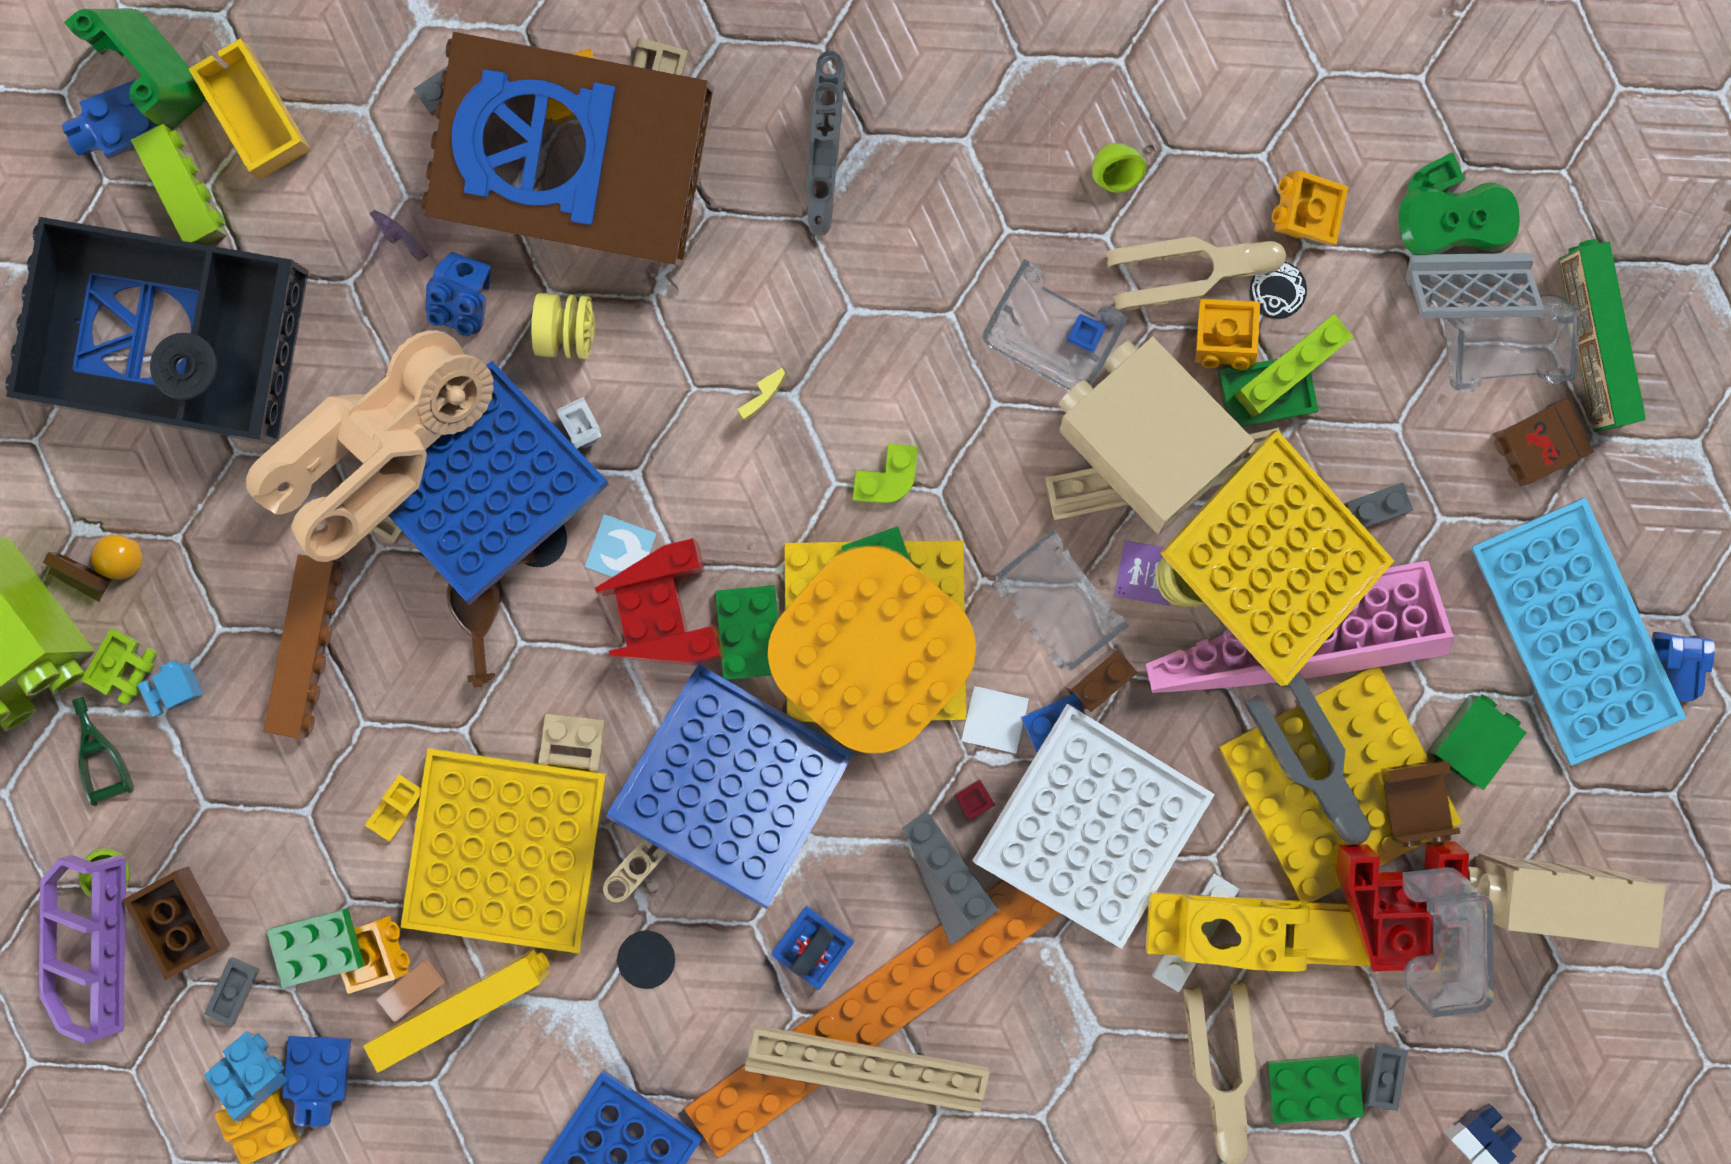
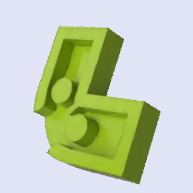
[853,443,918,504]

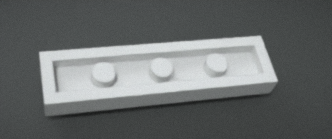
[1152,873,1239,992]

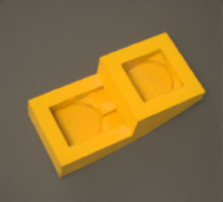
[365,774,421,843]

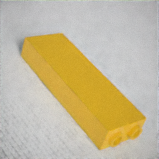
[363,947,550,1073]

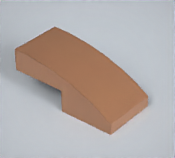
[376,959,445,1023]

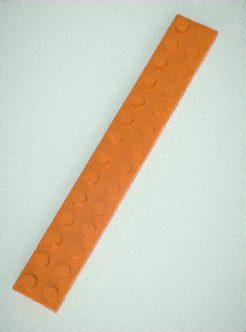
[684,879,1061,1158]

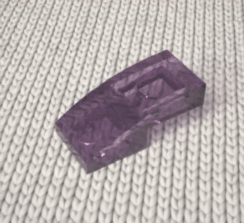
[370,210,429,262]

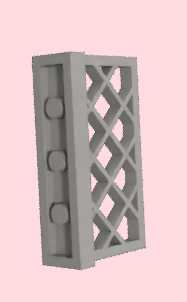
[1405,253,1545,318]

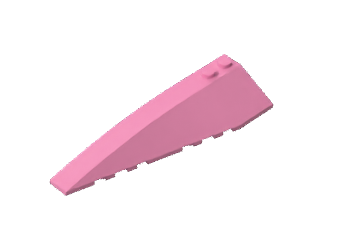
[1146,561,1454,693]

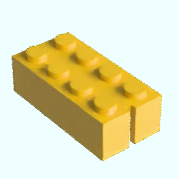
[189,38,311,180]

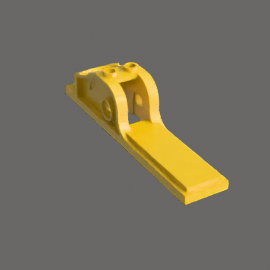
[1145,892,1446,972]

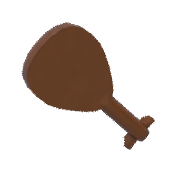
[446,582,501,688]

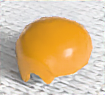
[90,534,143,581]

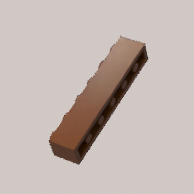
[263,554,343,739]

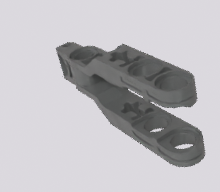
[807,51,845,236]
[1245,673,1370,845]

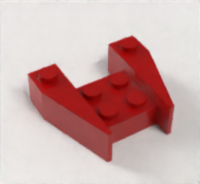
[595,538,724,665]

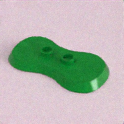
[1398,182,1520,255]

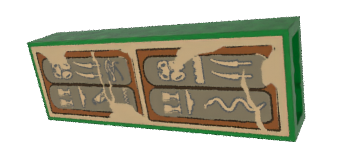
[1559,239,1646,432]

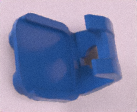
[425,252,492,336]
[1652,632,1715,702]

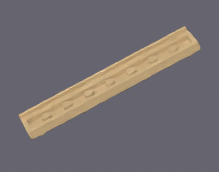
[1044,428,1280,521]
[744,1025,990,1113]

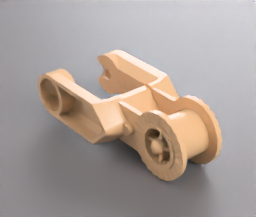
[246,330,494,562]

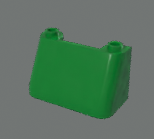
[64,8,206,130]

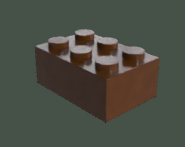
[122,867,230,980]

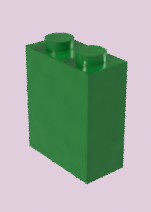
[1427,694,1527,790]

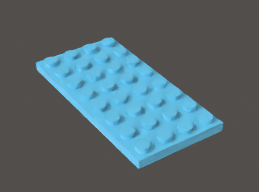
[1470,498,1686,766]

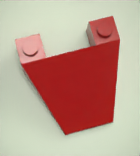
[1337,841,1469,972]

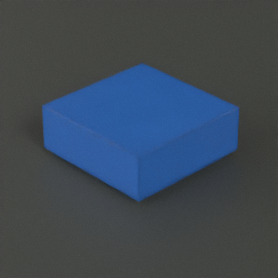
[1066,313,1106,354]

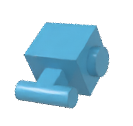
[137,660,204,718]

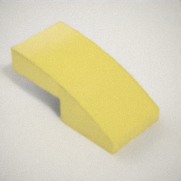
[737,368,786,422]

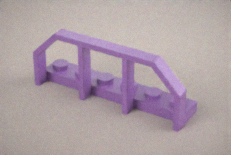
[39,855,126,1044]

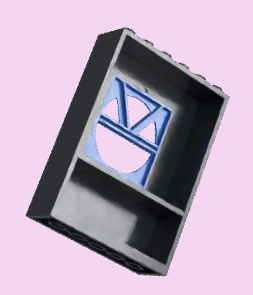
[5,217,309,445]

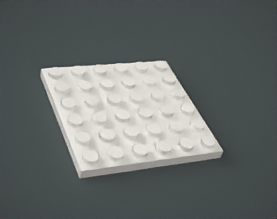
[972,704,1215,949]

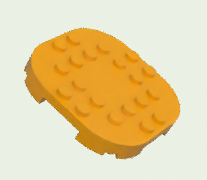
[768,545,976,753]

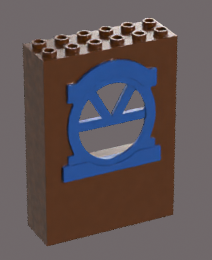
[422,32,714,266]

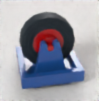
[771,905,855,990]

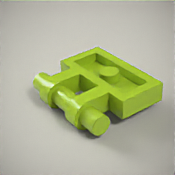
[81,628,158,705]

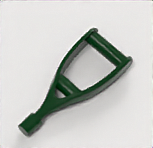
[72,697,134,806]

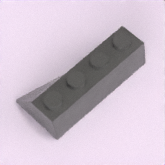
[902,811,999,946]

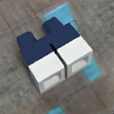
[1443,1103,1522,1164]

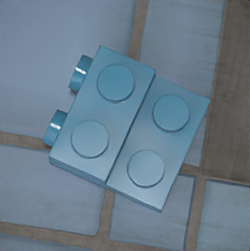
[204,1031,287,1122]

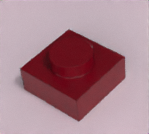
[954,779,995,820]

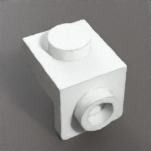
[557,397,602,448]

